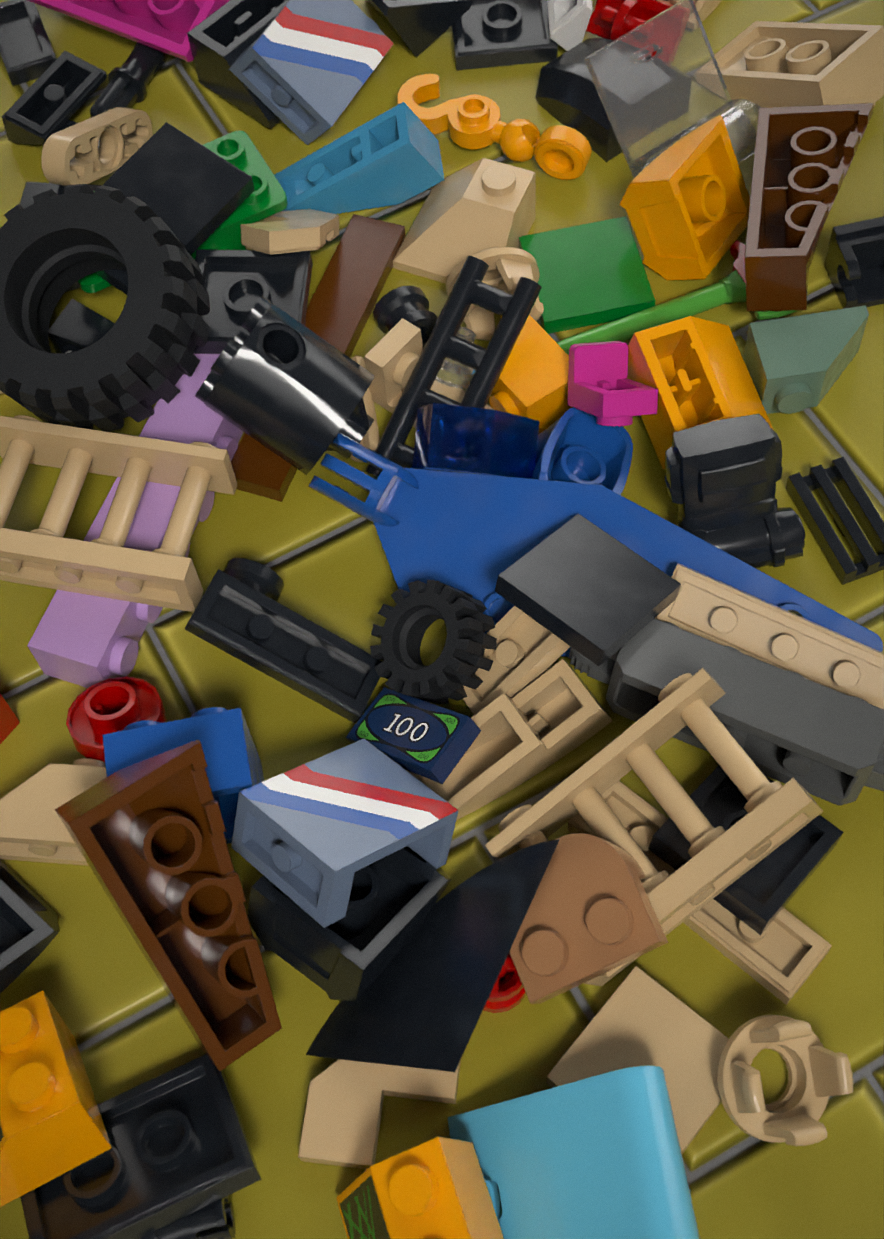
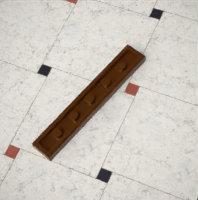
[231,214,406,502]

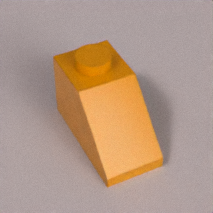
[489,315,573,442]

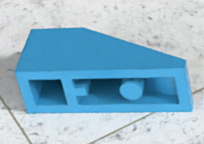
[274,102,445,214]

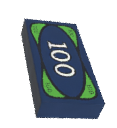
[346,687,481,784]

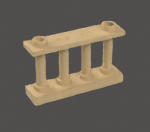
[0,415,238,612]
[485,668,823,986]

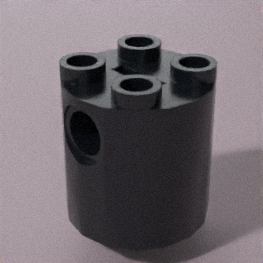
[195,296,375,475]

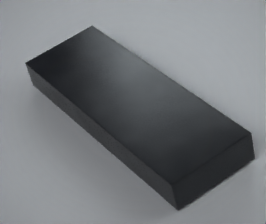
[184,569,383,723]

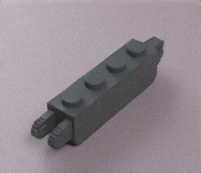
[569,618,884,806]

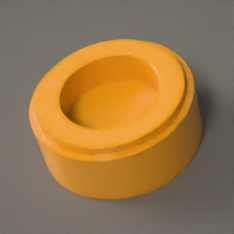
[534,125,592,180]

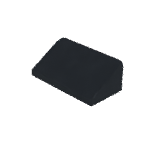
[2,51,108,145]

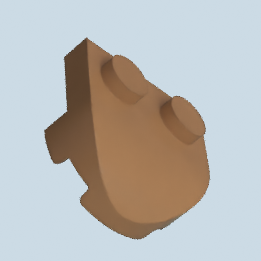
[509,833,669,1004]

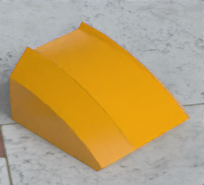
[619,115,750,280]

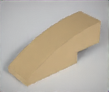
[406,659,613,820]

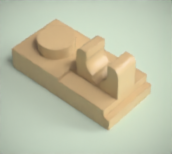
[463,606,571,715]

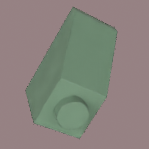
[743,305,869,414]

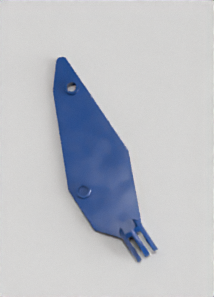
[308,432,883,657]

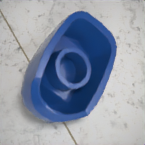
[531,407,633,495]

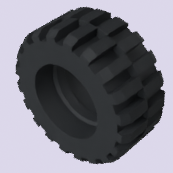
[0,184,210,432]

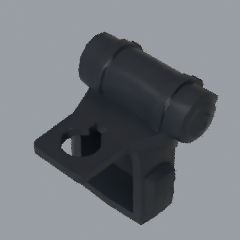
[665,414,806,568]

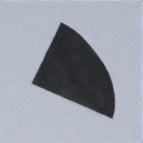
[306,839,560,1072]

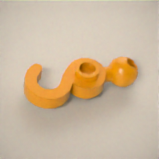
[397,74,541,162]

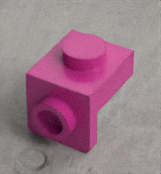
[568,341,658,427]

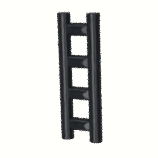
[365,256,542,478]

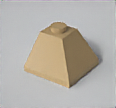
[393,158,535,284]

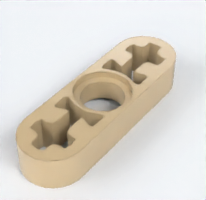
[41,107,153,186]

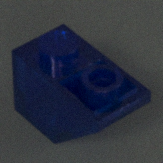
[412,403,539,479]

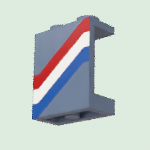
[229,0,394,145]
[231,739,459,928]

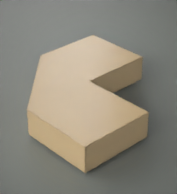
[241,209,339,255]
[298,1059,461,1169]

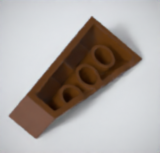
[745,103,874,311]
[55,740,282,1071]

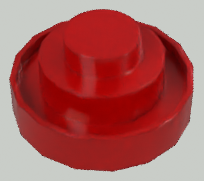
[66,676,166,763]

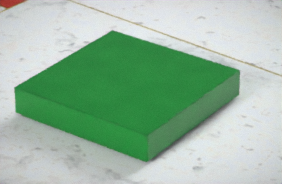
[519,216,656,334]

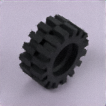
[370,579,497,704]

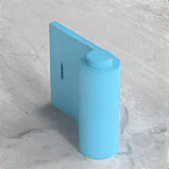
[447,1066,700,1239]

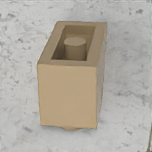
[0,758,107,866]

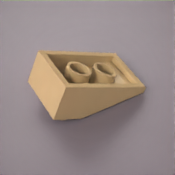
[692,21,884,119]

